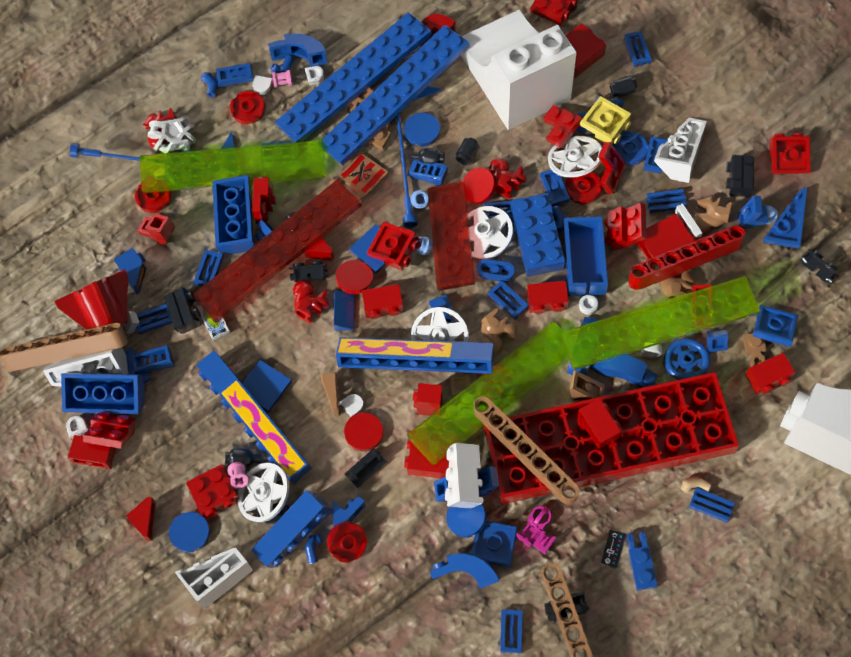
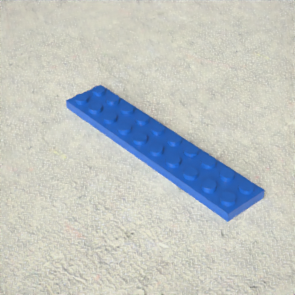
[275,12,432,146]
[318,25,470,166]

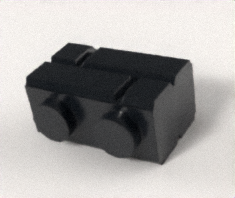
[726,155,754,197]
[164,287,201,334]

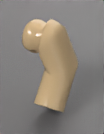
[681,476,712,493]

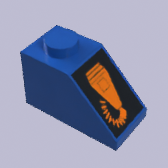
[113,248,146,294]

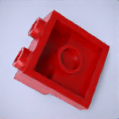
[530,0,578,26]
[769,133,810,175]
[252,177,276,228]
[604,202,647,250]
[367,221,420,271]
[83,412,135,449]
[186,464,239,518]

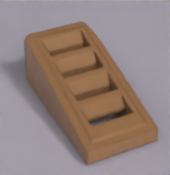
[321,373,340,416]

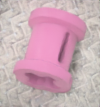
[272,70,292,88]
[228,462,248,488]

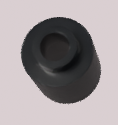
[609,75,637,98]
[455,138,480,166]

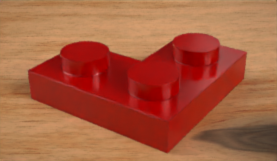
[543,105,582,148]
[598,142,626,194]

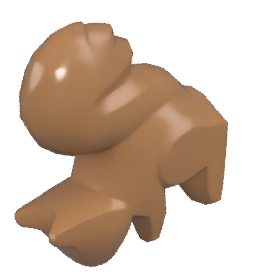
[692,196,732,232]
[656,271,695,305]
[481,308,517,355]

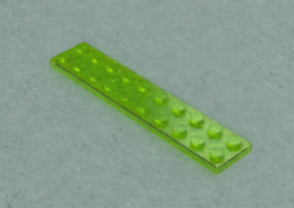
[139,141,325,193]
[560,276,760,370]
[407,321,575,465]

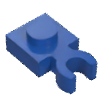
[429,295,455,323]

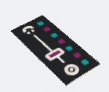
[601,530,626,568]

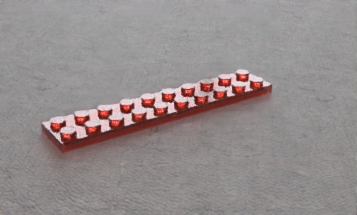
[193,179,362,324]

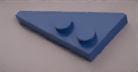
[763,187,807,249]

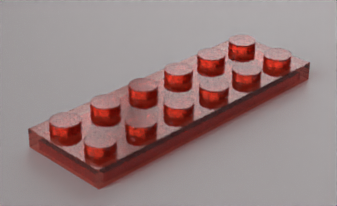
[428,181,475,291]

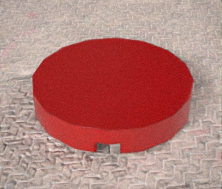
[230,91,266,124]
[461,167,497,205]
[565,169,602,204]
[134,178,172,213]
[335,260,373,294]
[344,413,383,452]
[327,521,367,563]

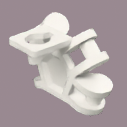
[147,115,196,156]

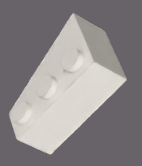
[445,443,483,508]
[175,547,253,609]

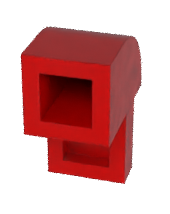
[420,14,456,47]
[137,213,175,244]

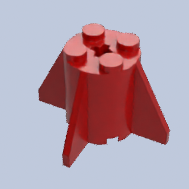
[54,269,128,329]

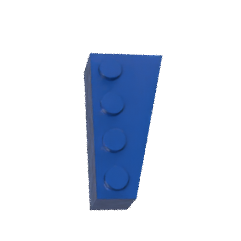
[251,490,333,568]

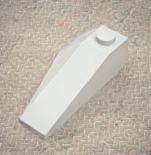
[654,118,707,183]
[43,347,128,386]

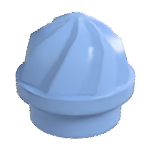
[410,190,429,209]
[417,237,433,255]

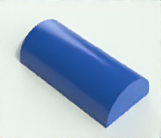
[212,175,254,254]
[61,373,145,414]

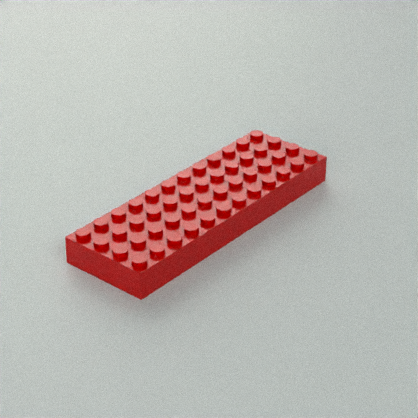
[483,372,739,505]

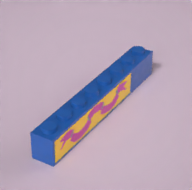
[336,337,494,374]
[196,350,312,484]

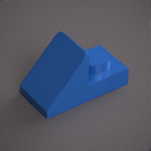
[738,196,768,229]
[333,496,366,526]

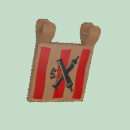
[330,153,389,207]

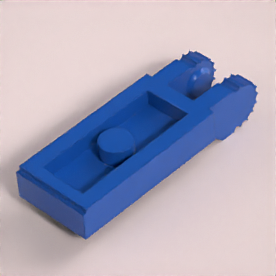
[627,531,657,591]

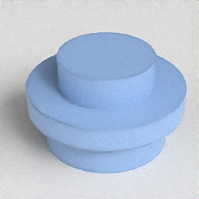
[766,206,778,224]

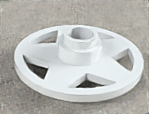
[548,136,602,177]
[458,206,513,259]
[411,307,469,342]
[238,463,289,522]

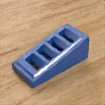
[407,159,448,187]
[131,345,175,374]

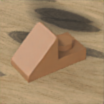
[570,371,605,400]

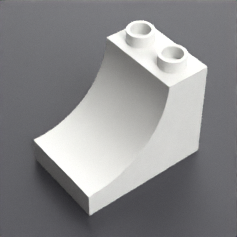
[461,10,576,130]
[780,383,851,475]

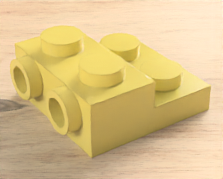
[580,96,631,144]

